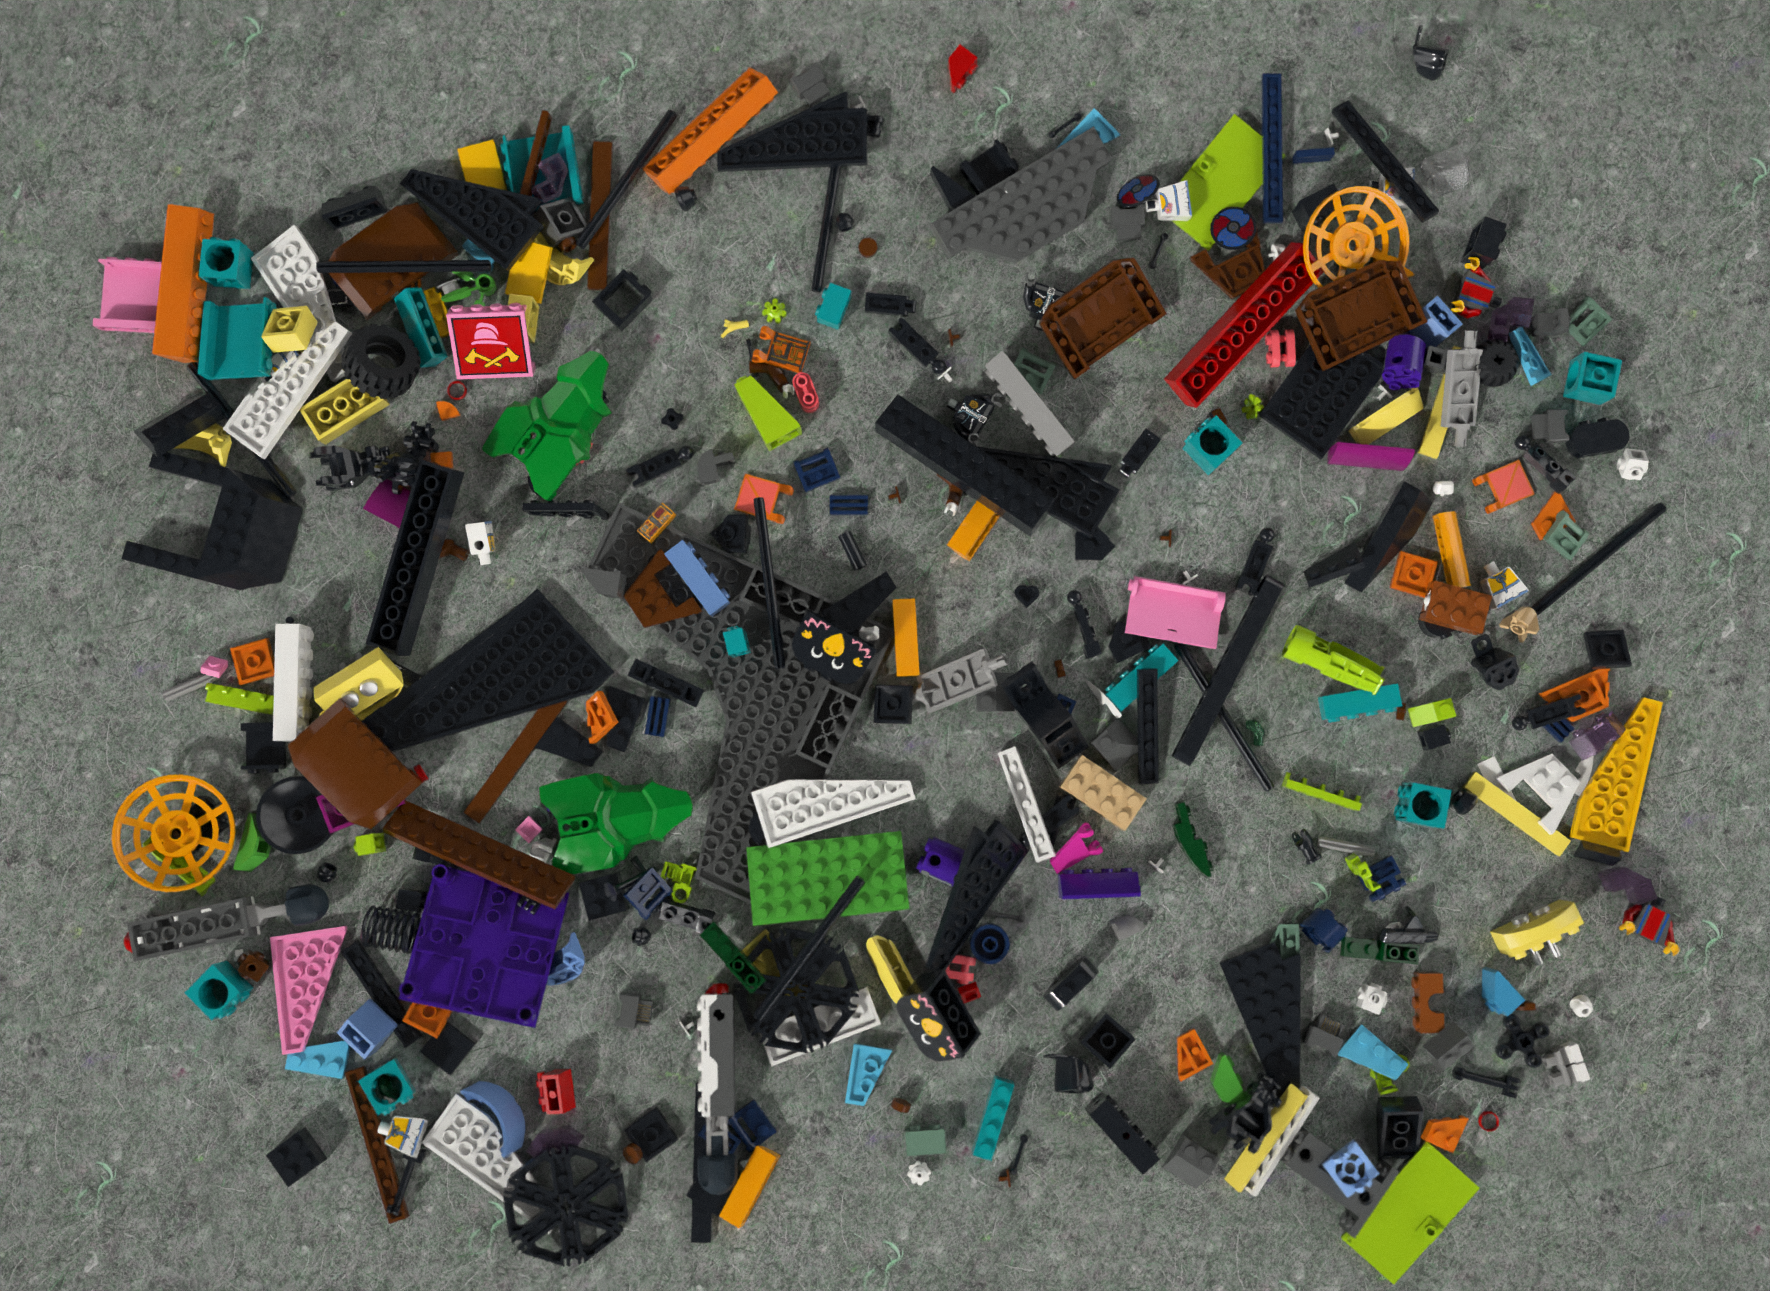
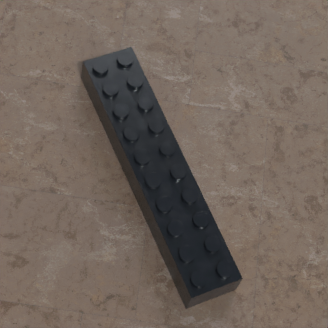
[875,394,1055,537]
[365,459,465,656]

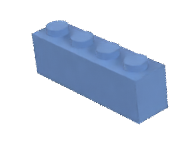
[664,540,730,617]

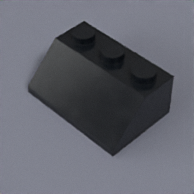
[322,185,388,230]

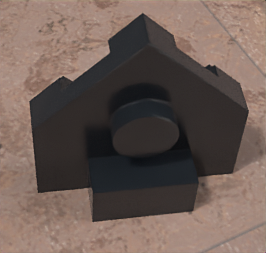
[710,514,751,553]
[1075,527,1116,561]
[1108,621,1151,664]

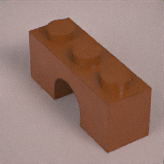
[1411,972,1445,1033]

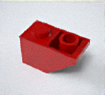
[948,44,978,93]

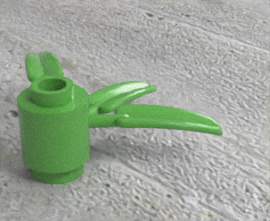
[441,272,496,306]

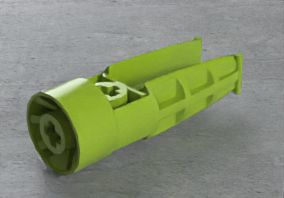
[1282,624,1385,695]

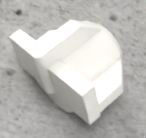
[529,838,557,863]

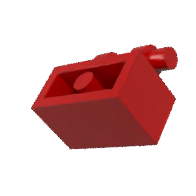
[536,1068,576,1114]

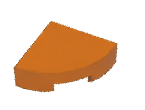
[436,401,461,421]

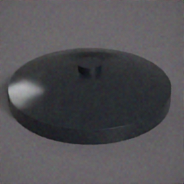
[256,776,332,854]

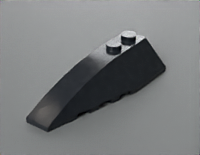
[1344,481,1432,593]

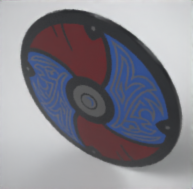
[1117,174,1160,207]
[1210,207,1256,250]

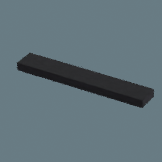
[1137,668,1159,785]
[341,940,423,1048]

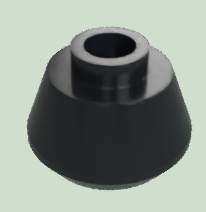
[675,186,697,212]
[1452,790,1478,815]

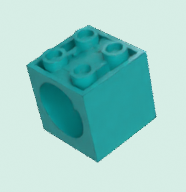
[199,237,254,289]
[1563,352,1622,405]
[1182,415,1243,476]
[1394,782,1452,829]
[184,961,254,1021]
[358,1058,416,1116]

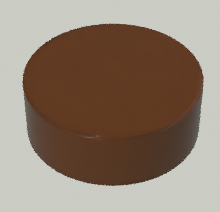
[558,237,577,253]
[859,238,877,258]
[891,1097,911,1113]
[623,1143,643,1164]

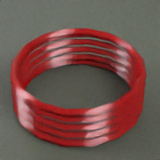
[447,381,467,400]
[413,764,429,783]
[1478,1111,1499,1132]

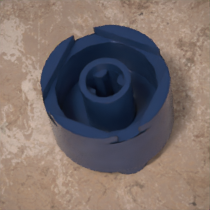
[1300,908,1348,953]
[970,923,1010,964]

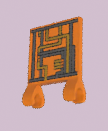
[752,326,811,373]

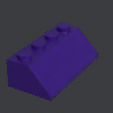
[1058,868,1141,899]

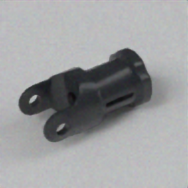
[1291,829,1322,865]

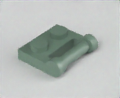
[1569,296,1612,346]
[1014,347,1057,394]
[1543,510,1589,561]

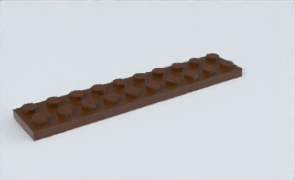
[383,800,575,910]

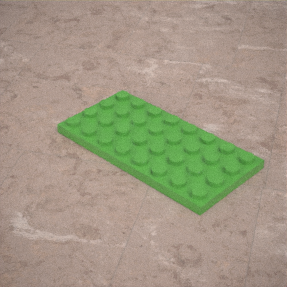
[746,831,909,926]

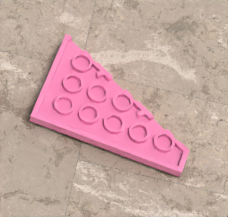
[270,926,348,1055]

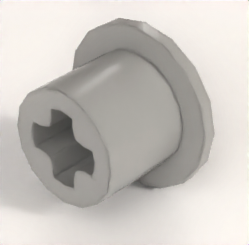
[437,278,461,294]

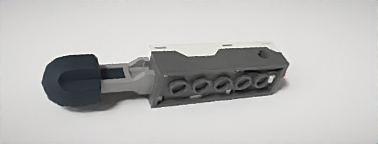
[124,884,329,962]
[697,983,738,1195]

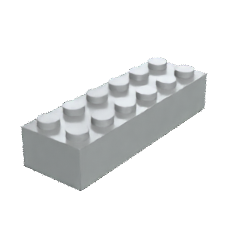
[985,351,1075,457]

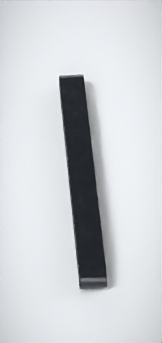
[1172,574,1284,766]

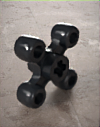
[1495,1014,1550,1068]

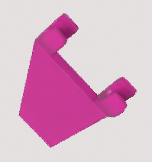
[1050,823,1103,874]

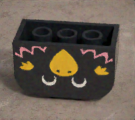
[792,608,877,684]
[897,969,981,1061]

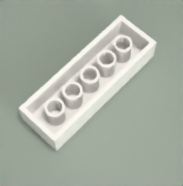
[273,624,314,742]

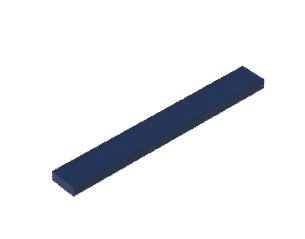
[1261,73,1283,224]

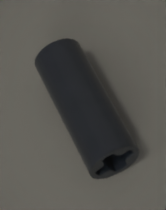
[838,531,867,571]

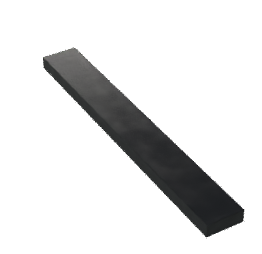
[1332,100,1439,223]
[691,1082,712,1243]

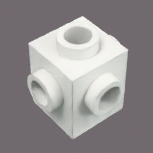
[1617,448,1649,480]
[1356,982,1388,1015]

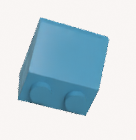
[1482,967,1525,1016]

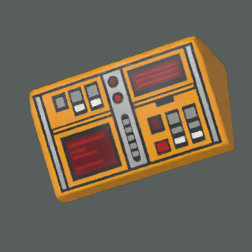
[637,503,677,544]

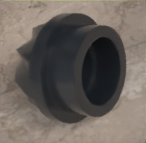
[835,213,854,232]
[317,862,337,883]
[632,926,651,946]

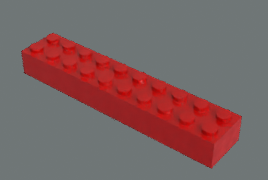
[1164,242,1323,408]

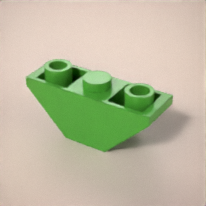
[233,812,271,872]
[1210,1052,1249,1104]

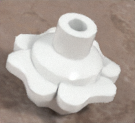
[907,1161,931,1185]

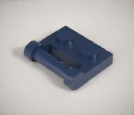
[793,447,841,493]
[623,867,673,920]
[728,1099,777,1153]

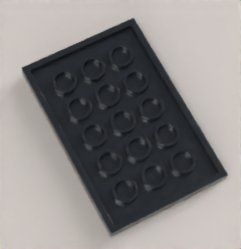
[1259,345,1384,460]

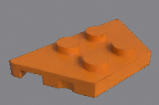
[1539,669,1610,722]

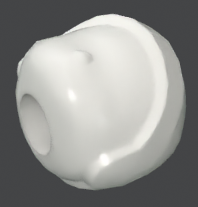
[1570,995,1593,1017]

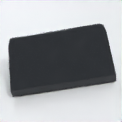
[1574,840,1622,866]

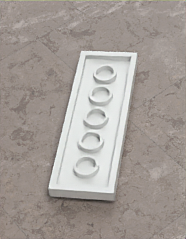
[759,987,881,1066]

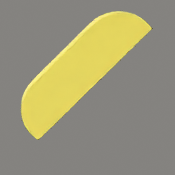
[866,935,914,1004]

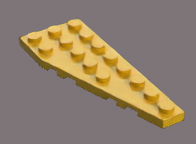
[1569,697,1663,852]

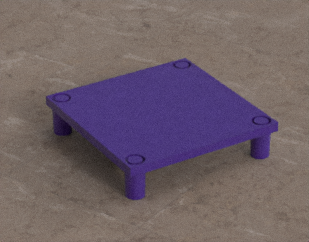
[399,864,570,1028]

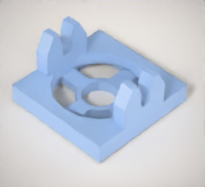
[1322,1140,1379,1198]

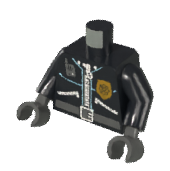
[1023,272,1074,331]
[947,393,1005,447]

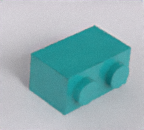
[815,283,852,330]
[723,626,751,658]

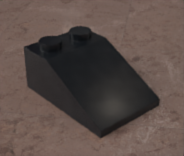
[1376,1096,1424,1160]

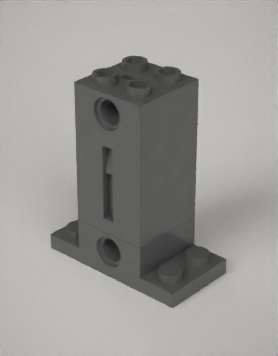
[1280,1126,1399,1239]

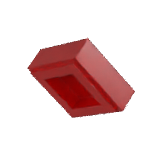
[958,981,981,1004]

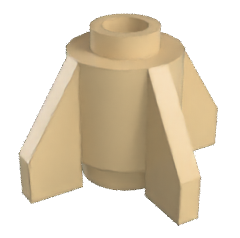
[1499,606,1539,643]

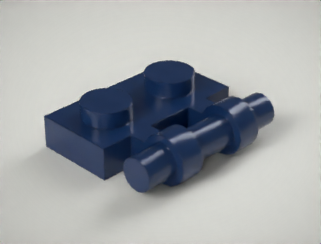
[1357,855,1406,903]

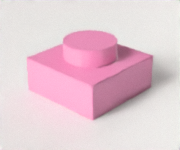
[201,656,228,678]
[515,816,543,843]

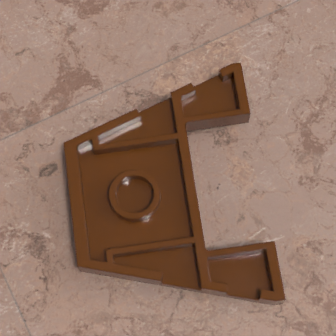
[1190,225,1265,300]
[623,549,703,628]

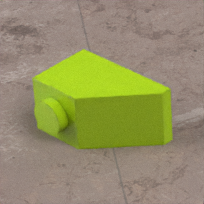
[1408,698,1457,727]
[354,832,386,856]

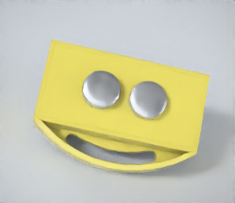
[313,647,404,721]
[1490,899,1584,966]

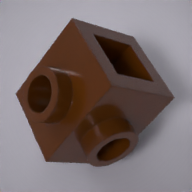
[236,949,269,982]

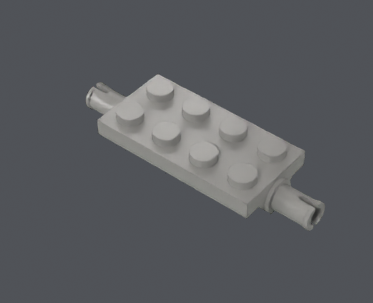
[1441,330,1483,447]
[912,648,1009,713]

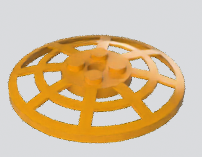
[1303,186,1409,288]
[112,774,236,892]

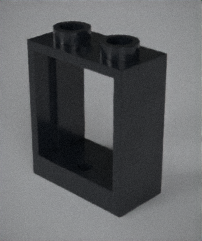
[592,269,653,332]

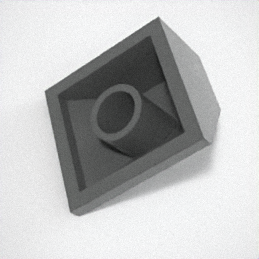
[1089,718,1138,772]

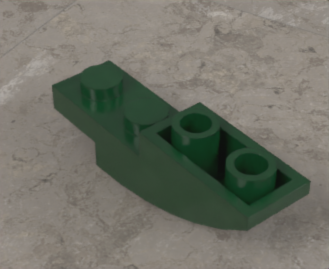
[1172,802,1213,877]
[699,921,766,994]
[1340,936,1420,965]

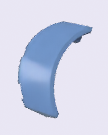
[547,932,585,986]
[460,1081,526,1159]

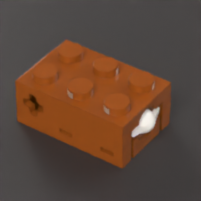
[1419,581,1492,635]

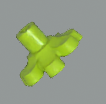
[762,298,787,324]
[1242,394,1264,419]

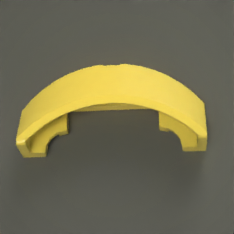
[533,231,594,285]
[1348,388,1424,445]
[173,423,232,467]

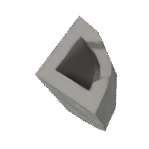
[1109,915,1145,941]

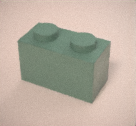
[905,1123,946,1156]

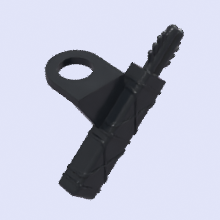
[1380,906,1439,944]

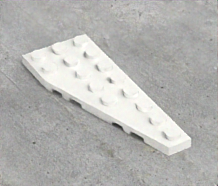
[251,225,345,382]
[223,322,352,459]
[751,779,915,848]
[422,1093,552,1234]

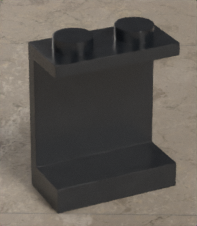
[959,139,1019,196]
[241,722,286,773]
[171,796,230,855]

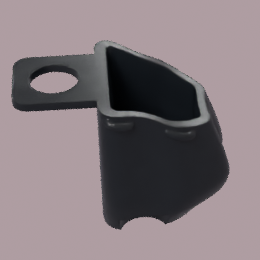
[1413,25,1449,81]
[1471,634,1519,690]
[1043,1054,1094,1094]

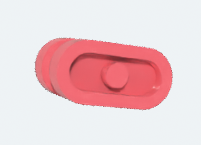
[1265,329,1296,368]
[792,372,819,413]
[946,954,976,985]

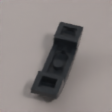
[627,658,705,708]

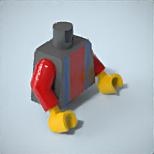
[1451,257,1502,318]
[1619,896,1680,956]

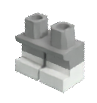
[1542,1041,1591,1086]

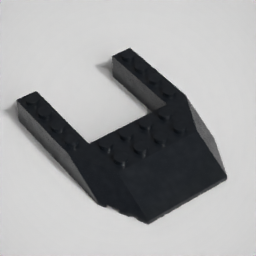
[121,452,303,591]

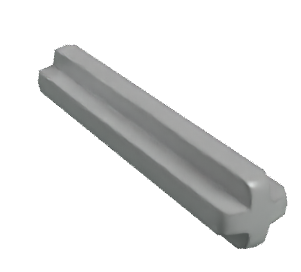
[162,674,219,701]
[1317,837,1375,857]

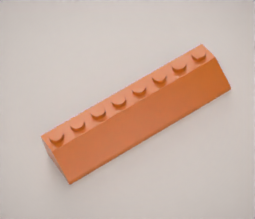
[642,67,778,195]
[152,204,214,363]

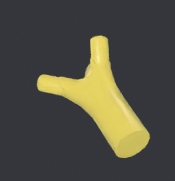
[721,319,749,338]

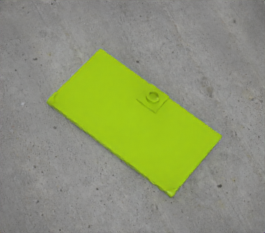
[1172,114,1285,251]
[1341,1141,1480,1285]

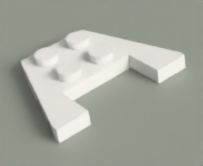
[1496,754,1580,835]

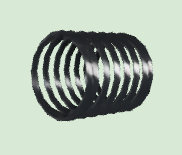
[361,905,420,955]

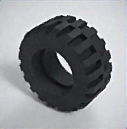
[341,324,421,399]

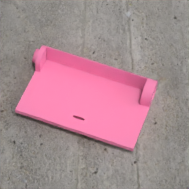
[1125,576,1226,649]

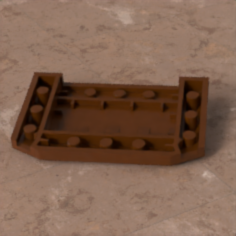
[328,203,459,320]
[1039,257,1167,379]
[1295,260,1428,371]
[288,698,423,829]

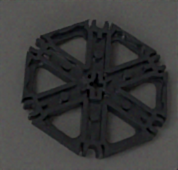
[733,928,859,1053]
[503,1143,628,1267]

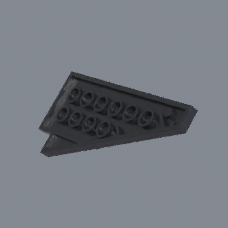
[717,92,868,172]
[399,169,544,271]
[977,446,1120,539]
[925,819,1029,972]
[1220,942,1301,1098]

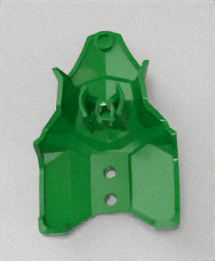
[482,350,612,501]
[539,772,693,874]

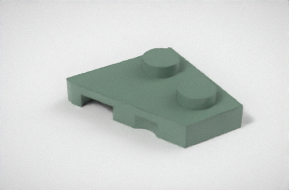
[1269,923,1300,959]

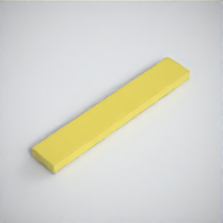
[1418,346,1461,459]
[1463,772,1571,856]
[1224,1084,1308,1192]

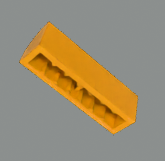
[947,501,1000,562]
[1433,511,1471,588]
[892,598,920,677]
[719,1145,781,1228]

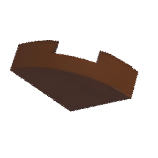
[1515,1000,1536,1011]

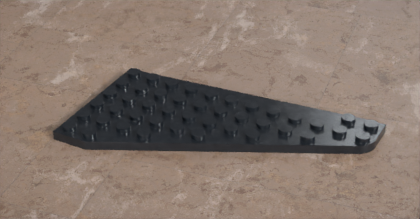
[362,589,615,752]

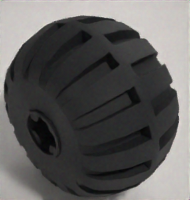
[1475,339,1519,387]

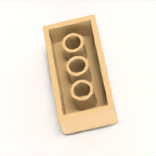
[1059,755,1146,831]

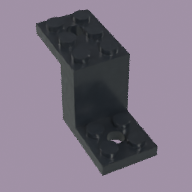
[1000,661,1089,769]

